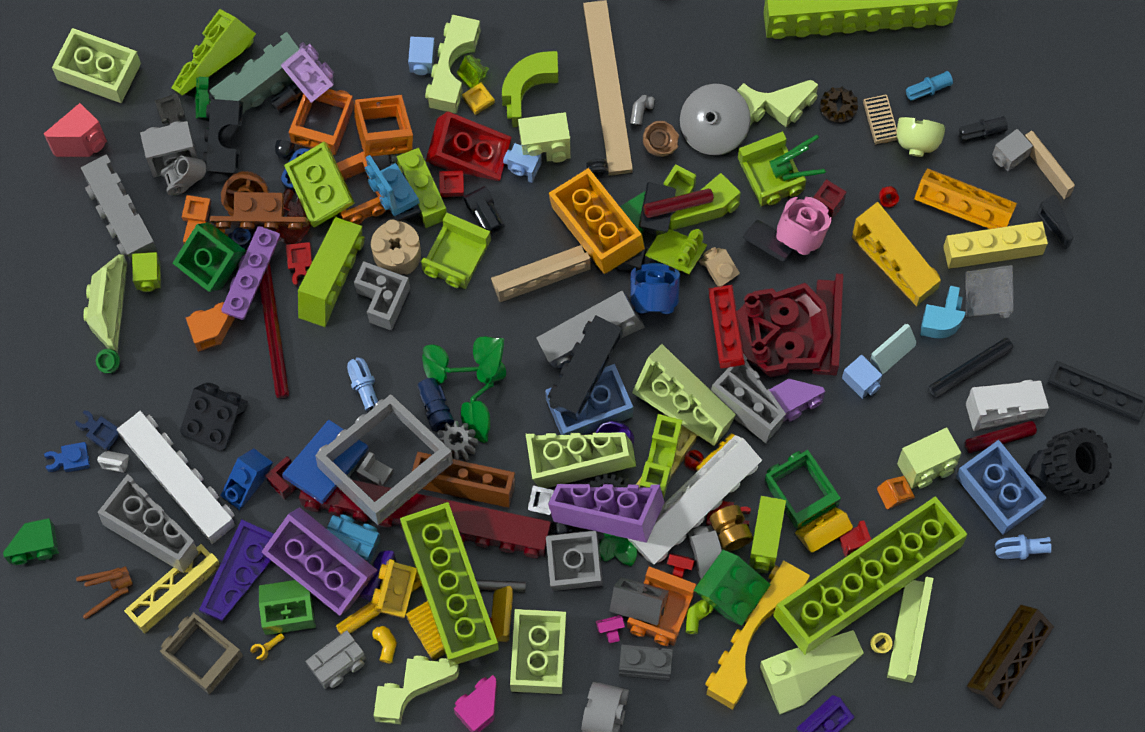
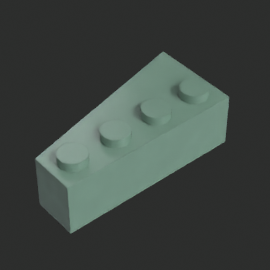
[209,32,299,114]

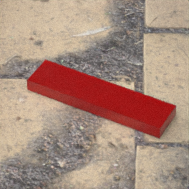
[708,285,745,369]

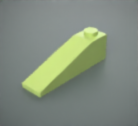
[760,630,864,715]

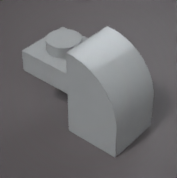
[687,525,722,579]

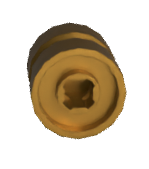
[709,505,753,552]

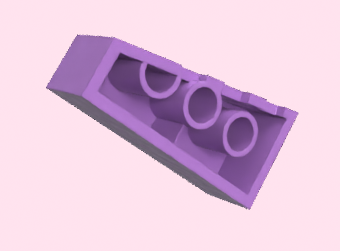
[548,484,664,543]

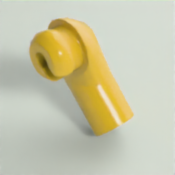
[372,626,397,664]

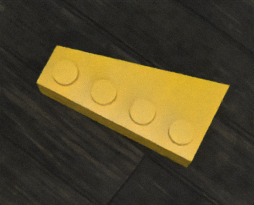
[852,202,941,306]

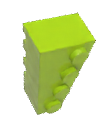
[298,217,365,327]

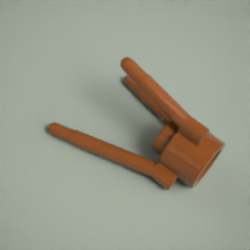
[76,566,133,619]

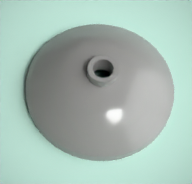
[680,84,751,155]

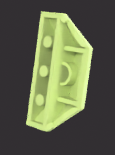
[84,254,128,352]

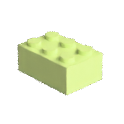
[52,28,141,103]
[510,609,566,694]

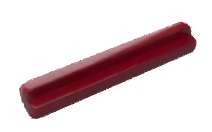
[644,188,714,218]
[964,421,1037,453]

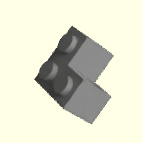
[354,261,410,331]

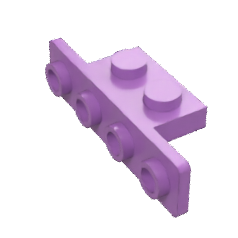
[221,226,280,320]

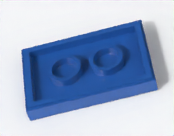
[282,420,369,504]

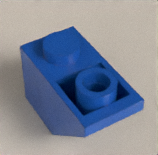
[220,448,273,510]

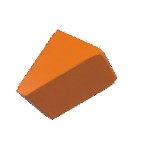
[877,476,915,509]

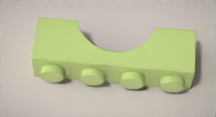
[425,15,481,114]

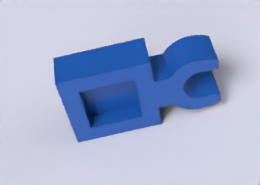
[44,442,90,472]

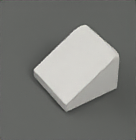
[97,451,129,473]

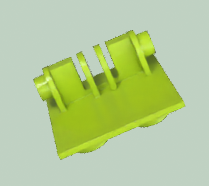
[645,229,707,275]

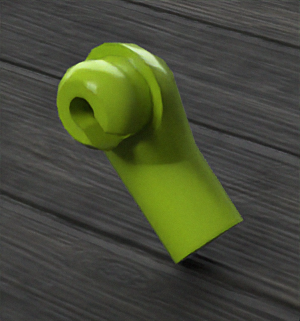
[686,600,713,634]

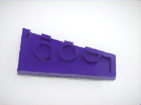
[199,519,274,622]

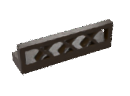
[967,604,1054,709]

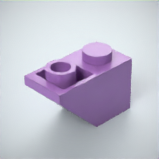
[769,379,825,422]

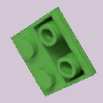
[259,580,316,635]

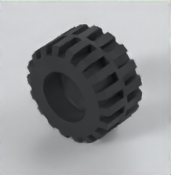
[1043,427,1112,495]

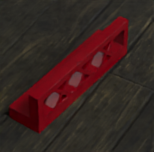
[812,273,843,376]

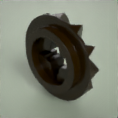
[820,86,858,122]

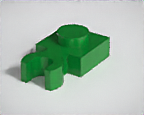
[195,77,211,119]

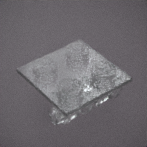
[966,265,1014,318]

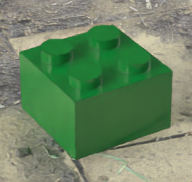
[172,222,246,292]
[693,550,771,626]

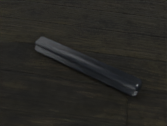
[928,338,1014,398]

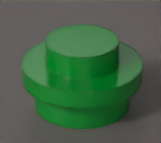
[96,349,120,373]

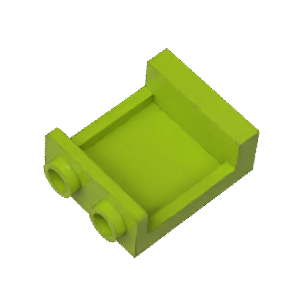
[738,131,806,207]
[421,213,491,289]

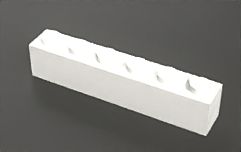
[117,411,235,544]
[628,435,762,564]

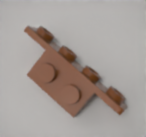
[210,192,309,230]

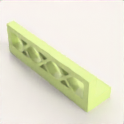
[887,577,934,683]

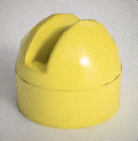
[871,633,892,654]

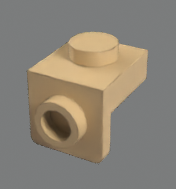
[699,247,740,287]

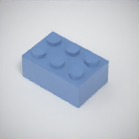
[545,364,633,435]
[956,440,1046,535]

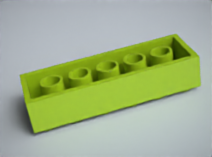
[400,502,499,667]

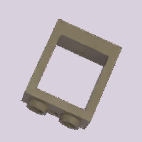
[160,613,243,695]

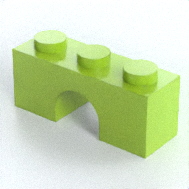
[397,148,447,228]
[640,414,683,498]

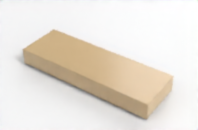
[1025,131,1075,199]

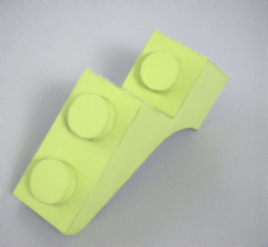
[737,80,818,127]
[374,656,459,724]

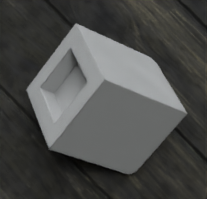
[357,452,393,486]

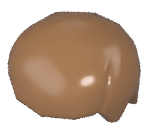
[643,121,679,157]

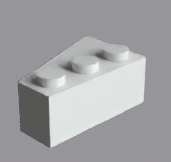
[966,380,1049,431]

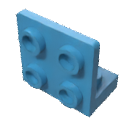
[365,155,420,216]

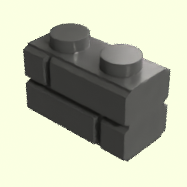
[619,644,673,681]

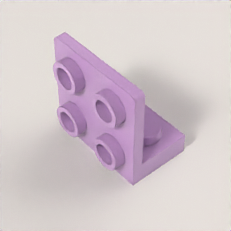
[281,42,334,103]

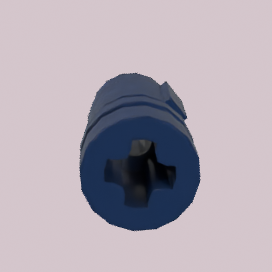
[417,378,454,431]

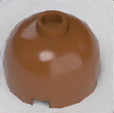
[221,171,269,216]

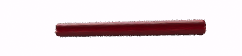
[259,264,289,398]

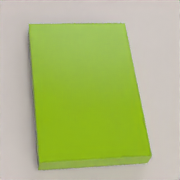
[284,142,355,227]

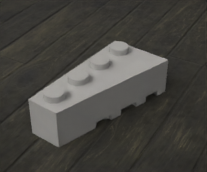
[81,154,157,264]
[536,291,645,368]

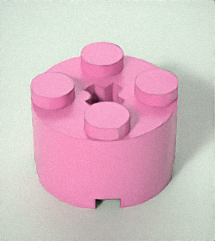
[776,197,831,255]

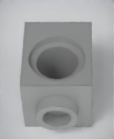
[992,129,1033,172]

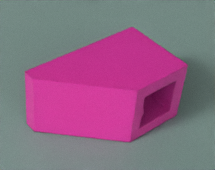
[454,675,497,732]

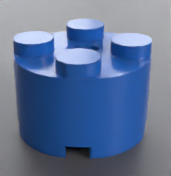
[630,263,680,314]

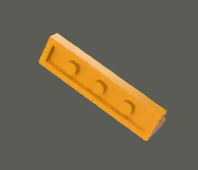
[914,168,1017,229]

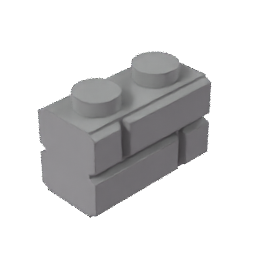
[306,630,366,689]

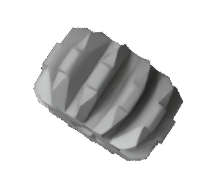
[438,421,478,461]

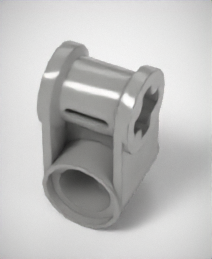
[161,156,206,195]

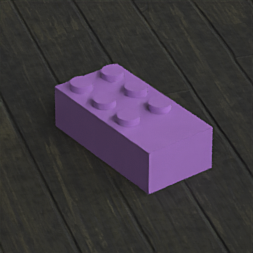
[262,507,378,616]

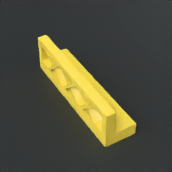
[124,544,220,634]

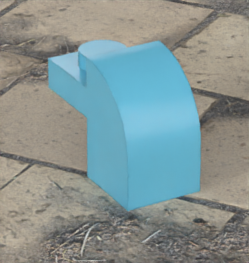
[920,286,965,339]

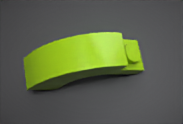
[502,51,558,127]

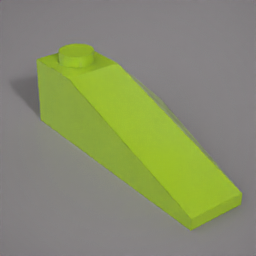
[171,9,256,95]

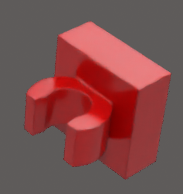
[667,553,695,579]

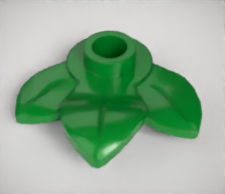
[600,533,637,566]

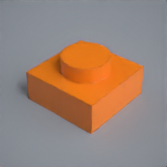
[182,195,212,222]

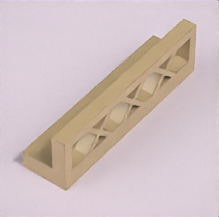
[491,245,590,302]

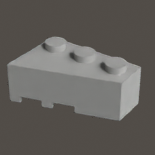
[711,353,786,443]

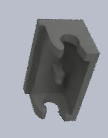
[609,577,669,626]

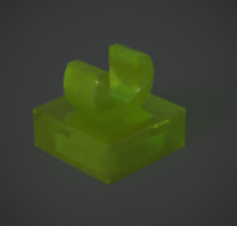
[457,54,489,88]

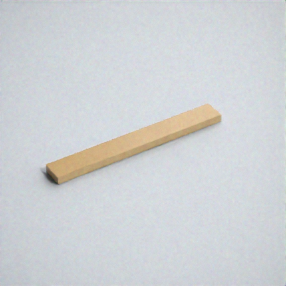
[583,0,633,176]

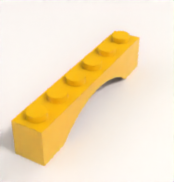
[705,560,810,710]

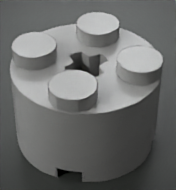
[581,682,629,732]

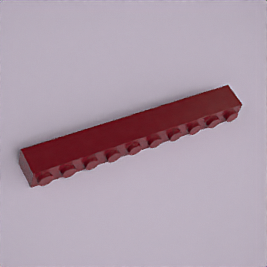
[299,480,551,558]

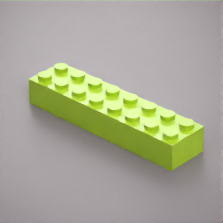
[764,0,958,39]
[773,496,968,655]

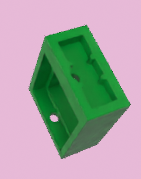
[764,450,841,530]

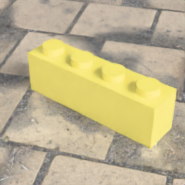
[944,221,1048,269]

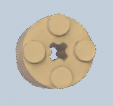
[371,220,421,275]

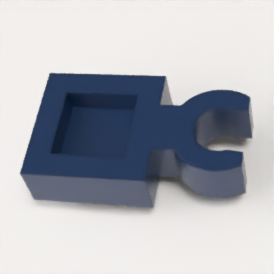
[75,410,120,451]

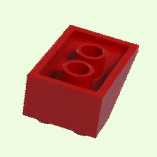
[425,111,511,181]

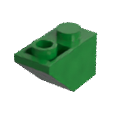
[3,518,59,565]

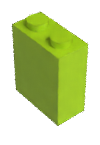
[749,496,786,573]

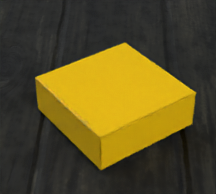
[462,82,495,115]

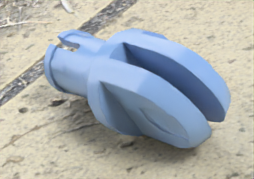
[347,358,378,411]
[995,534,1051,560]

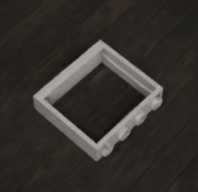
[315,394,453,525]

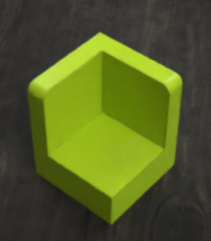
[663,164,696,196]

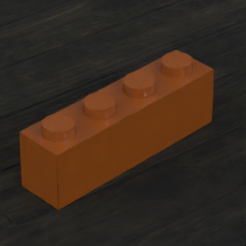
[412,452,515,508]

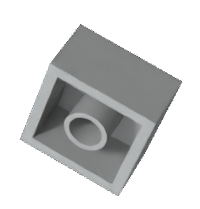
[140,121,198,178]
[546,531,604,591]

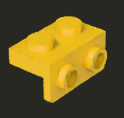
[372,559,417,618]

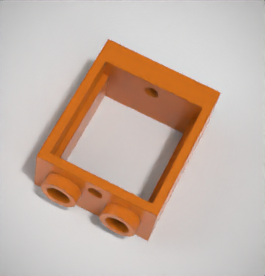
[289,89,355,155]
[354,95,413,157]
[337,152,386,225]

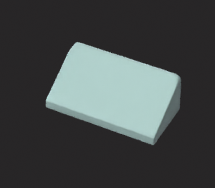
[870,324,916,374]

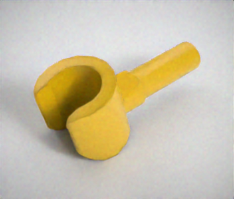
[250,633,285,660]

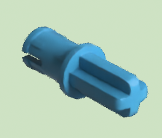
[906,71,953,101]

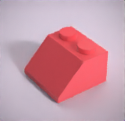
[44,103,107,157]

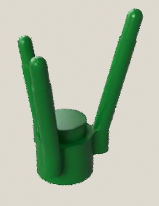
[769,135,826,181]

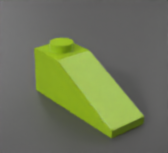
[669,173,741,230]

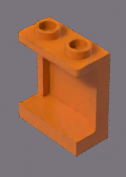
[627,566,696,646]

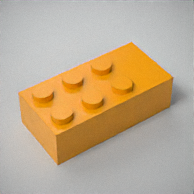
[548,168,645,274]

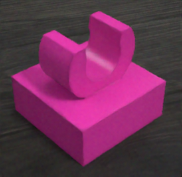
[596,615,625,643]

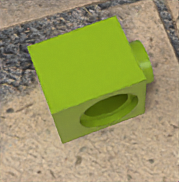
[132,252,161,292]

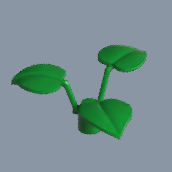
[422,336,506,443]

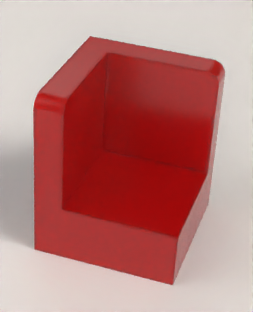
[838,520,871,557]

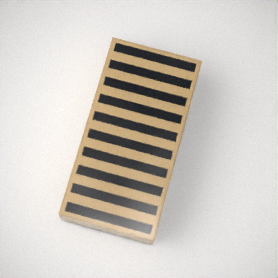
[863,95,898,145]

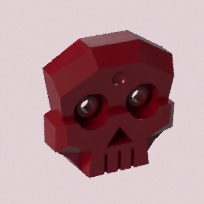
[737,283,832,377]

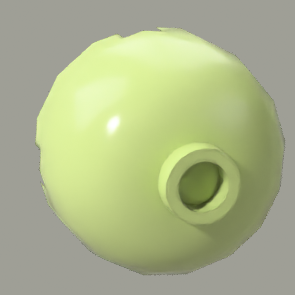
[897,117,945,157]

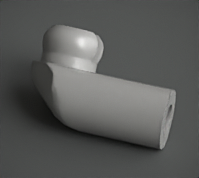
[630,95,655,125]

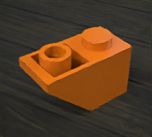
[186,302,235,352]

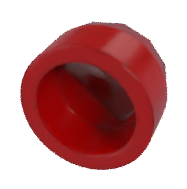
[879,186,899,207]
[684,450,704,471]

